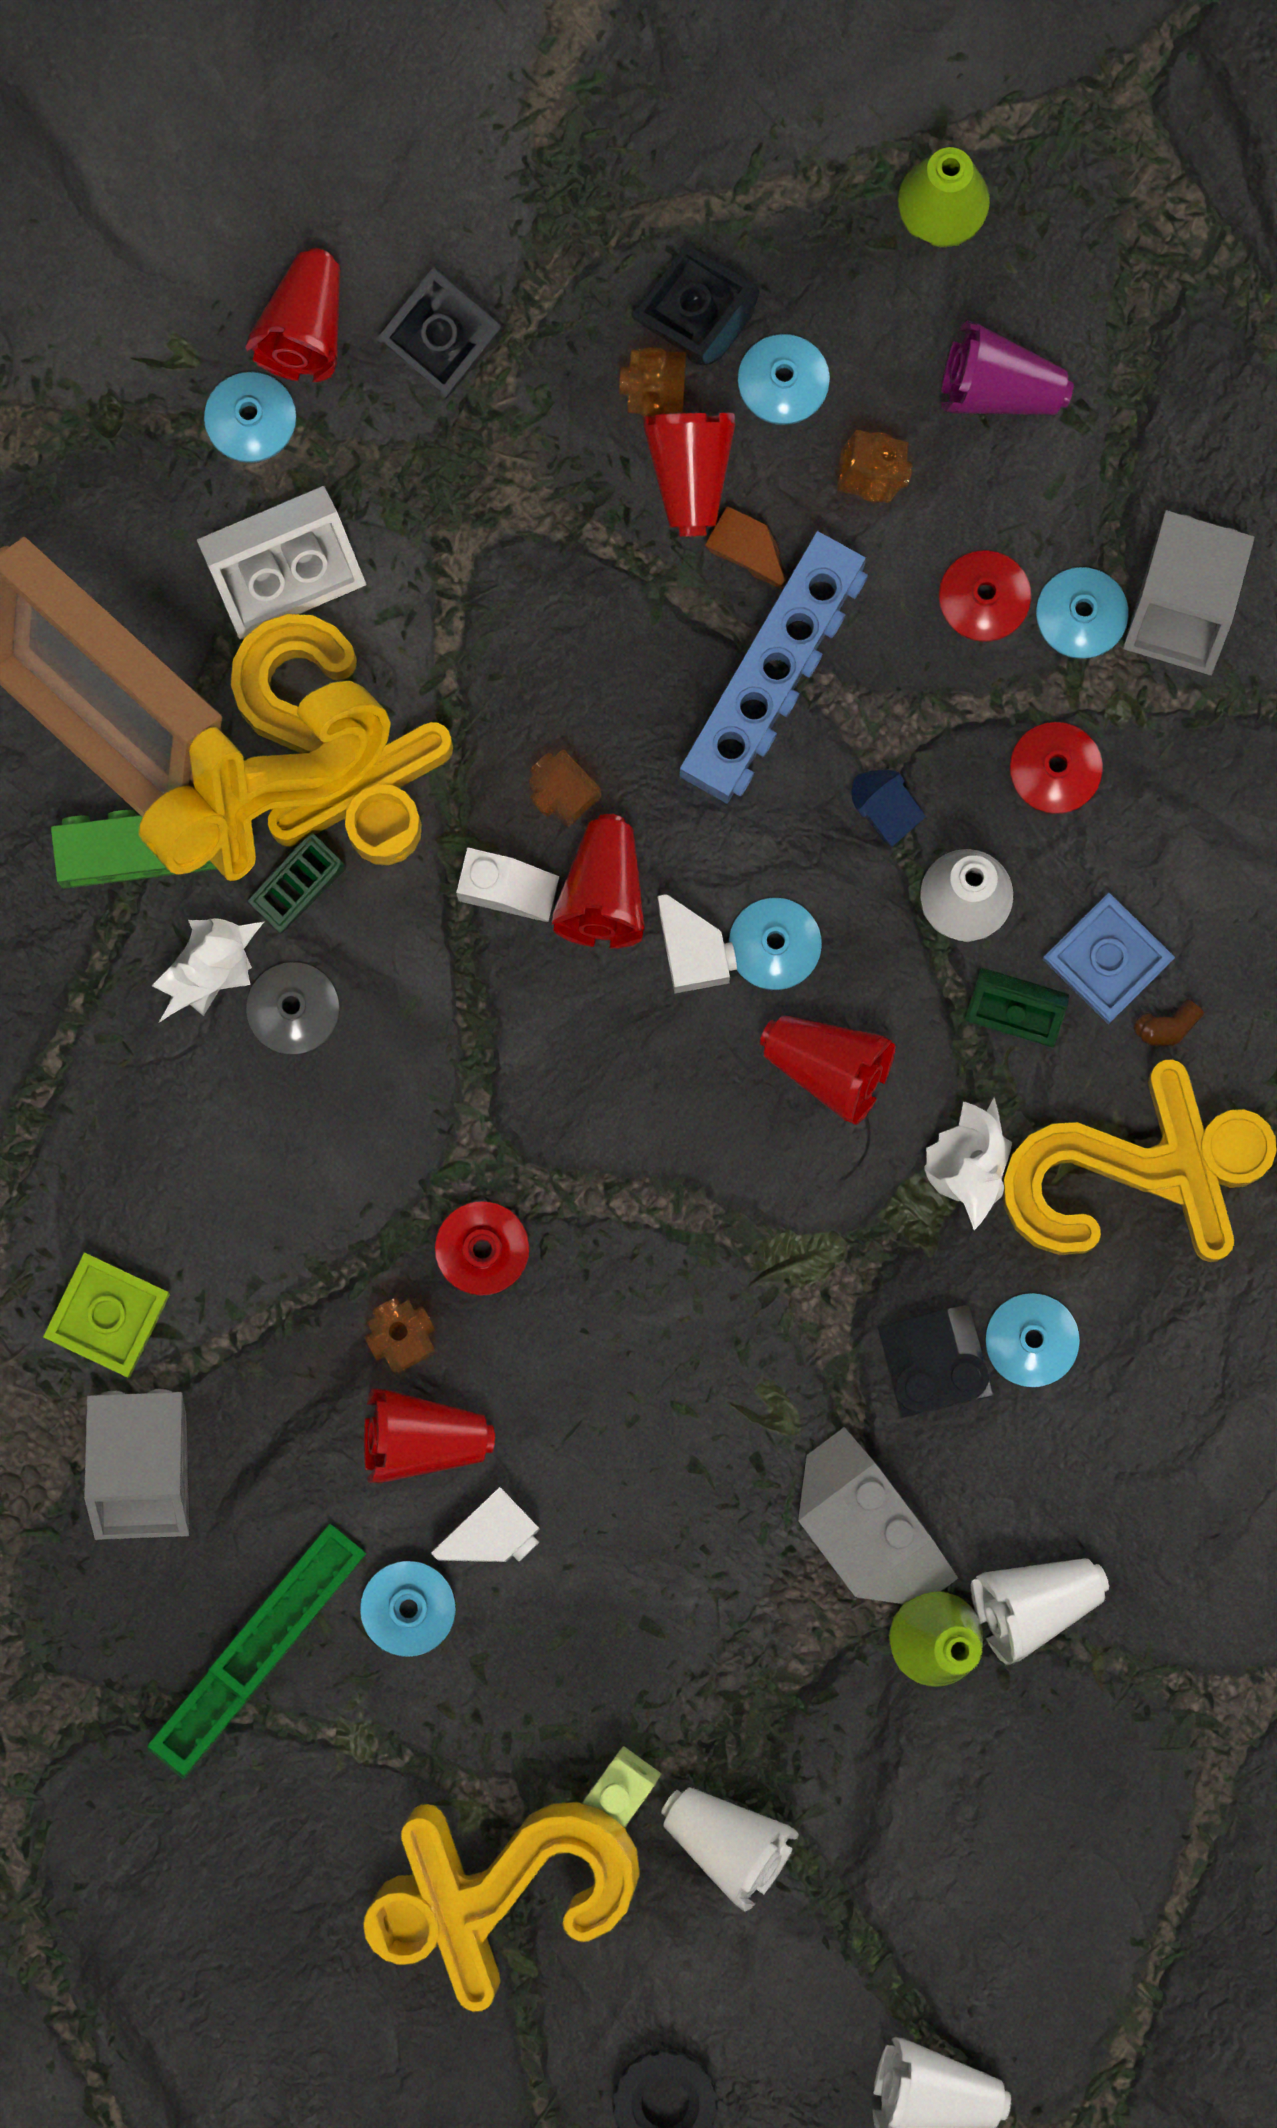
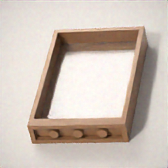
[0,536,222,817]

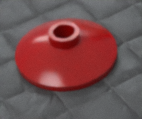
[939,551,1031,642]
[1010,722,1102,814]
[435,1201,529,1296]

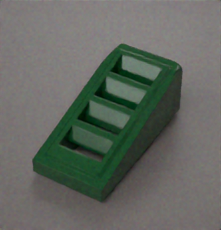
[248,832,346,934]

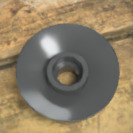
[246,962,339,1055]

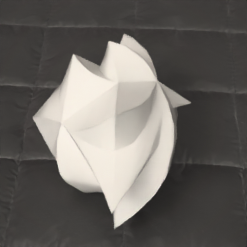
[152,919,264,1023]
[924,1098,1012,1230]

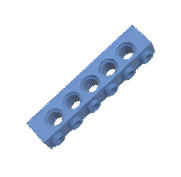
[680,531,868,804]

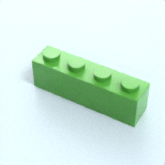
[51,810,217,889]

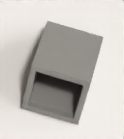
[1123,510,1255,675]
[84,1389,189,1540]

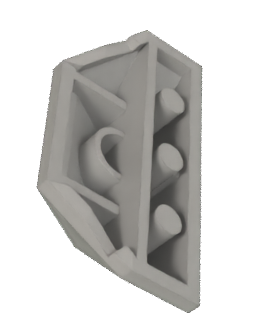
[798,1427,958,1604]

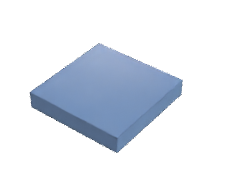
[1042,893,1175,1025]

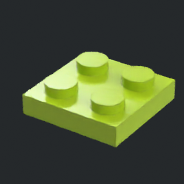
[43,1252,170,1379]

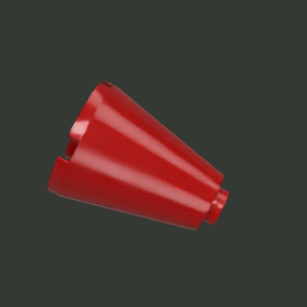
[246,248,340,382]
[643,413,736,537]
[552,814,645,948]
[760,1015,896,1125]
[364,1389,495,1483]

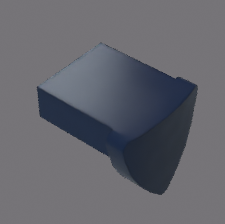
[851,770,926,847]

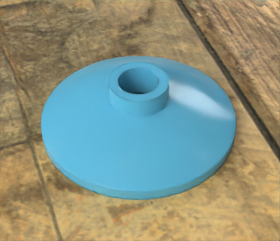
[738,334,829,425]
[204,372,296,463]
[1036,567,1128,659]
[729,898,821,990]
[985,1293,1080,1387]
[361,1561,455,1656]

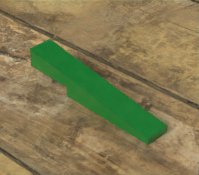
[147,1524,366,1780]

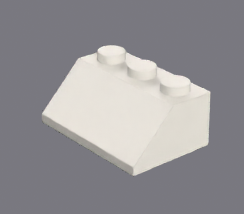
[197,486,366,639]

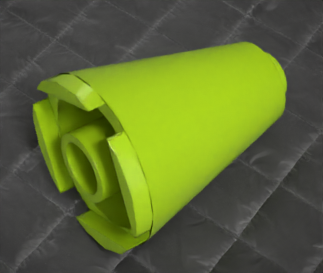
[898,147,989,247]
[889,1591,983,1686]

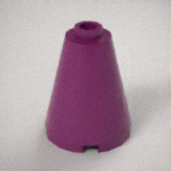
[941,321,1073,415]

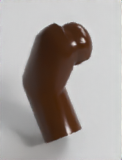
[1134,999,1205,1046]

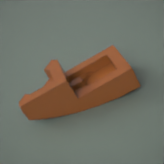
[705,506,788,590]

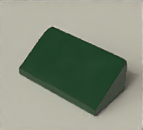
[965,968,1069,1048]

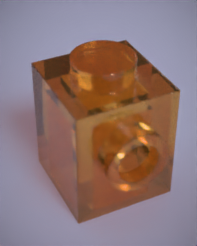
[529,749,602,828]

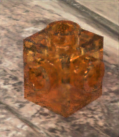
[619,347,686,417]
[837,430,912,503]
[364,1298,437,1375]

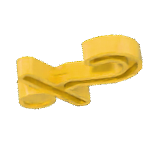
[231,614,453,865]
[139,681,391,881]
[1002,1059,1277,1262]
[364,1802,640,2012]

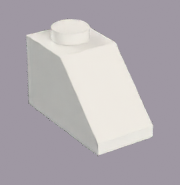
[456,847,559,922]
[657,894,737,994]
[431,1487,540,1562]

